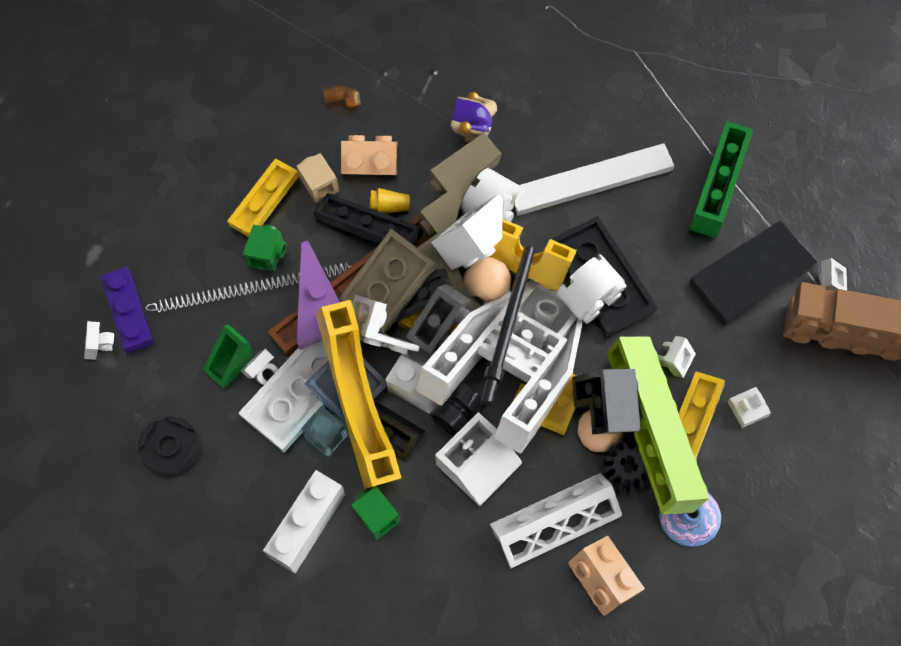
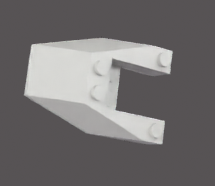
[416,280,583,454]

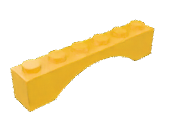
[315,300,401,489]

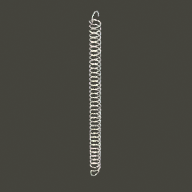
[145,262,353,312]

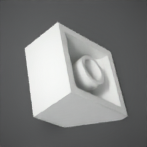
[431,194,503,270]

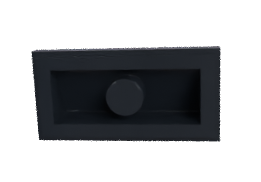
[374,402,425,460]

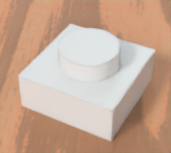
[819,258,847,292]

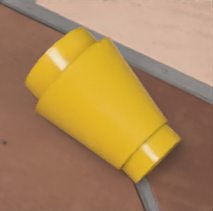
[369,188,410,214]

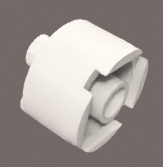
[460,168,524,222]
[556,254,626,324]

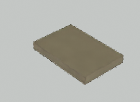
[339,229,438,334]

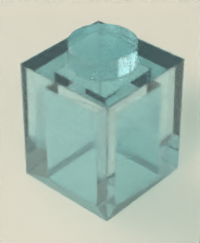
[301,406,348,457]

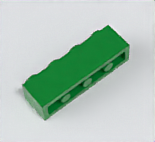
[689,121,753,238]

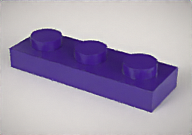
[100,266,154,353]

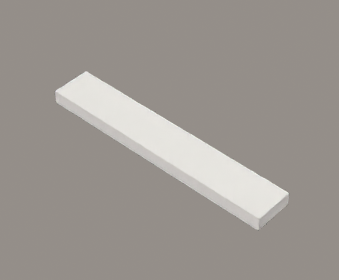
[514,143,674,216]

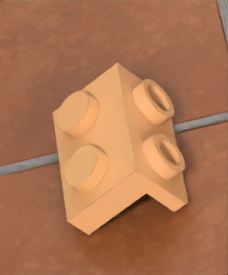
[341,135,398,175]
[568,536,645,616]

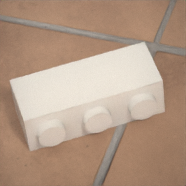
[263,470,346,573]

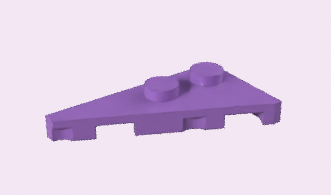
[297,240,340,350]

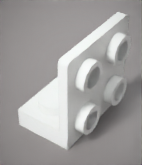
[352,295,420,355]

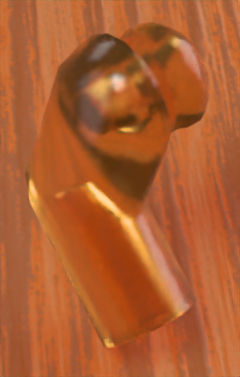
[323,86,361,107]

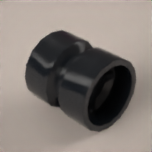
[430,382,486,437]

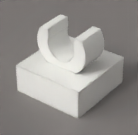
[84,321,114,360]
[658,336,696,378]
[240,349,278,385]
[728,387,771,428]

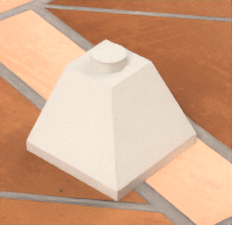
[385,347,447,414]

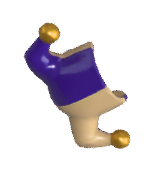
[451,92,497,143]

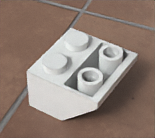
[435,412,522,506]

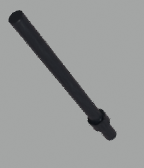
[480,246,535,406]

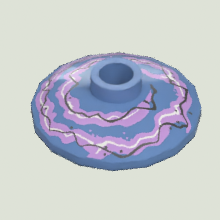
[659,492,721,547]

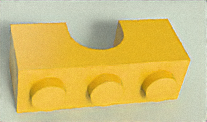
[489,219,577,291]

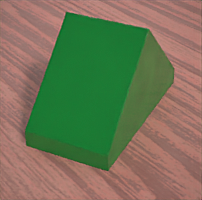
[203,324,255,388]

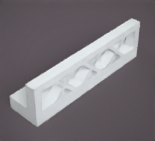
[490,473,622,568]

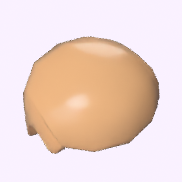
[463,257,511,302]
[577,409,624,453]

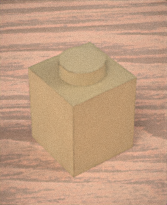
[296,153,339,204]

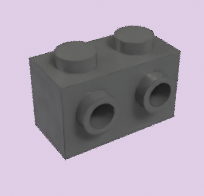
[406,284,471,354]

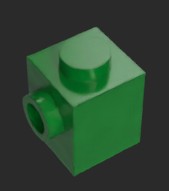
[243,224,286,272]

